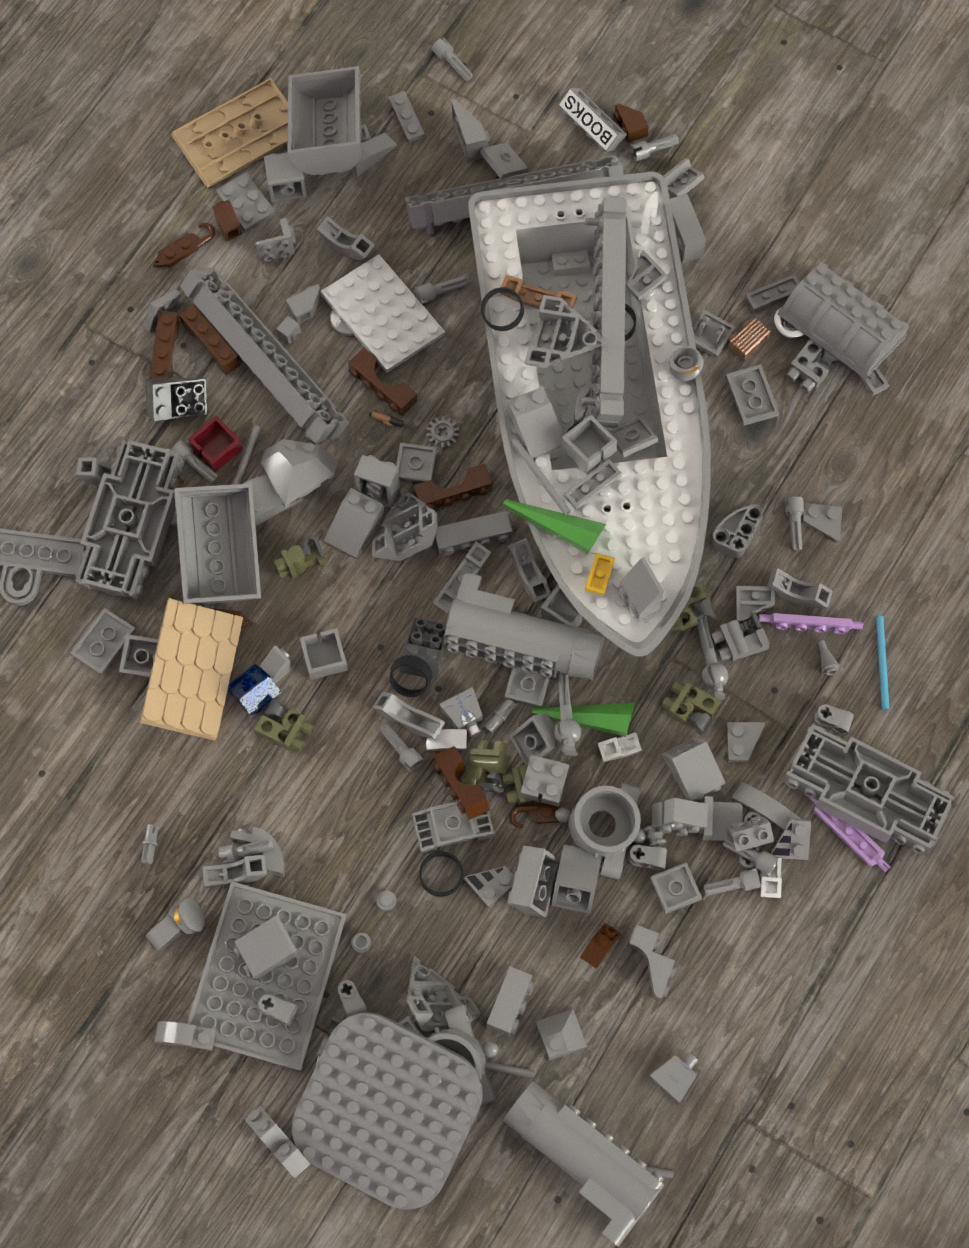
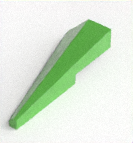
[502,499,606,555]
[532,702,635,737]

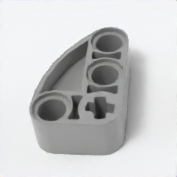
[711,504,763,558]

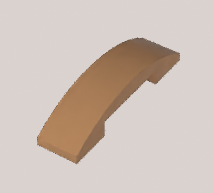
[501,275,577,309]

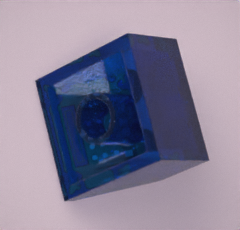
[227,664,281,716]

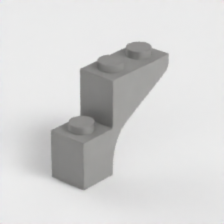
[373,692,445,739]
[628,925,677,1001]
[245,1106,310,1178]

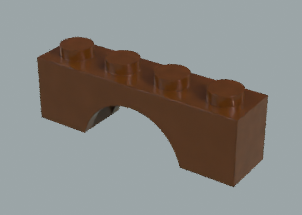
[179,304,240,375]
[149,311,180,379]
[348,348,417,416]
[413,464,492,510]
[433,746,490,820]

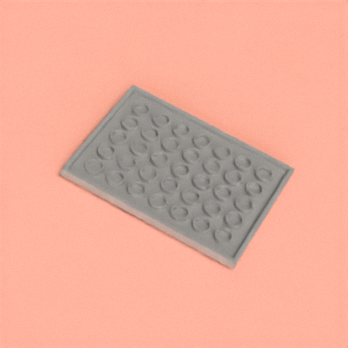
[187,881,347,1072]

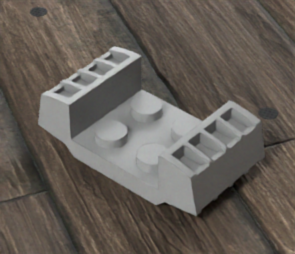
[412,801,494,854]

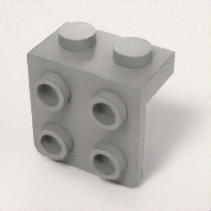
[255,218,296,262]
[699,796,743,842]

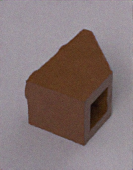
[613,104,649,143]
[213,199,242,241]
[580,923,621,969]

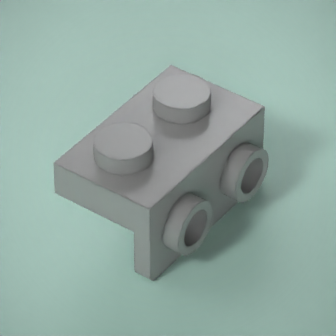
[663,158,705,197]
[726,816,774,851]

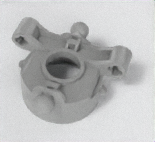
[555,783,646,880]
[427,1004,498,1105]

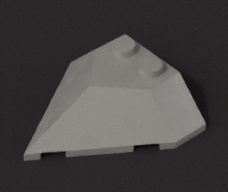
[524,295,609,368]
[261,439,338,508]
[372,487,437,561]
[407,956,481,1031]

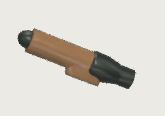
[369,411,404,427]

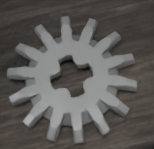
[426,416,459,448]

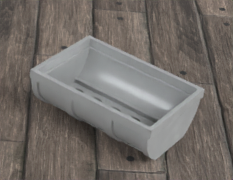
[288,66,361,175]
[778,262,909,379]
[174,484,261,605]

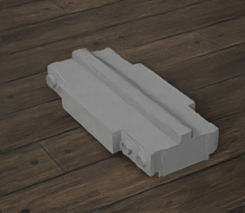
[75,440,184,601]
[783,724,955,856]

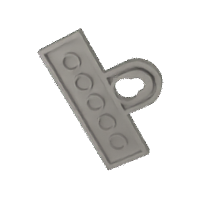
[0,528,86,606]

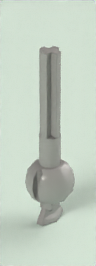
[693,605,729,700]
[554,671,582,756]

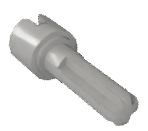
[431,38,473,81]
[629,134,679,162]
[415,276,466,304]
[172,440,218,483]
[784,497,804,551]
[380,724,424,773]
[723,836,778,876]
[218,838,273,864]
[704,868,761,896]

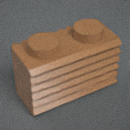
[728,318,771,361]

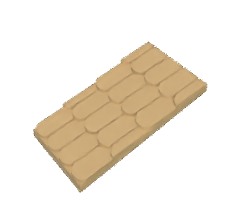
[171,78,288,188]
[140,598,243,741]

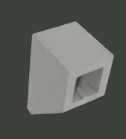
[286,284,321,324]
[260,645,292,685]

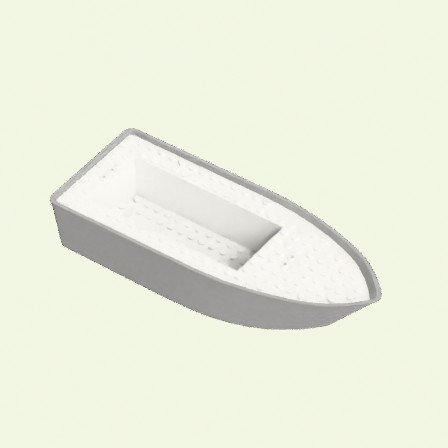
[468,172,711,657]

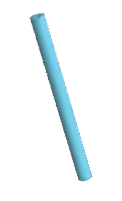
[876,616,890,710]

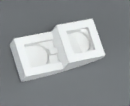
[641,191,658,234]
[426,729,467,751]
[598,732,643,762]
[760,858,782,898]

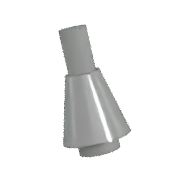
[817,640,840,675]

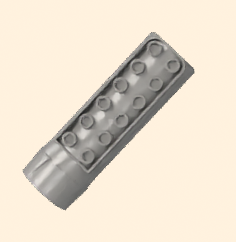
[444,573,604,680]
[503,1081,664,1246]

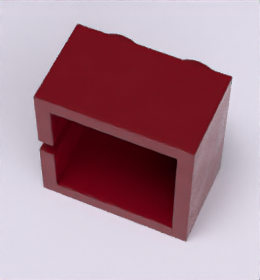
[188,415,243,472]

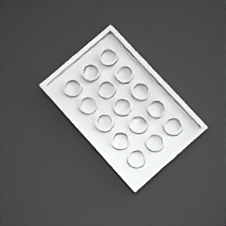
[321,254,445,373]

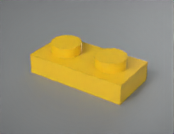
[585,553,615,597]

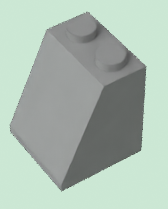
[264,152,307,203]
[661,737,725,801]
[551,845,602,914]
[233,915,297,980]

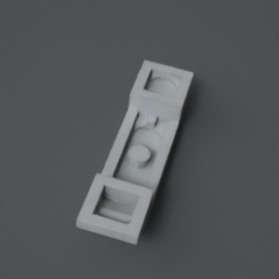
[433,542,491,614]
[731,782,801,832]

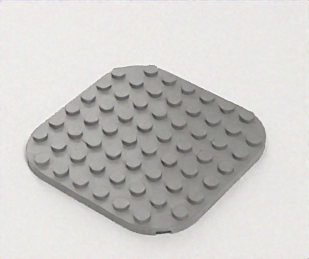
[292,1012,483,1210]

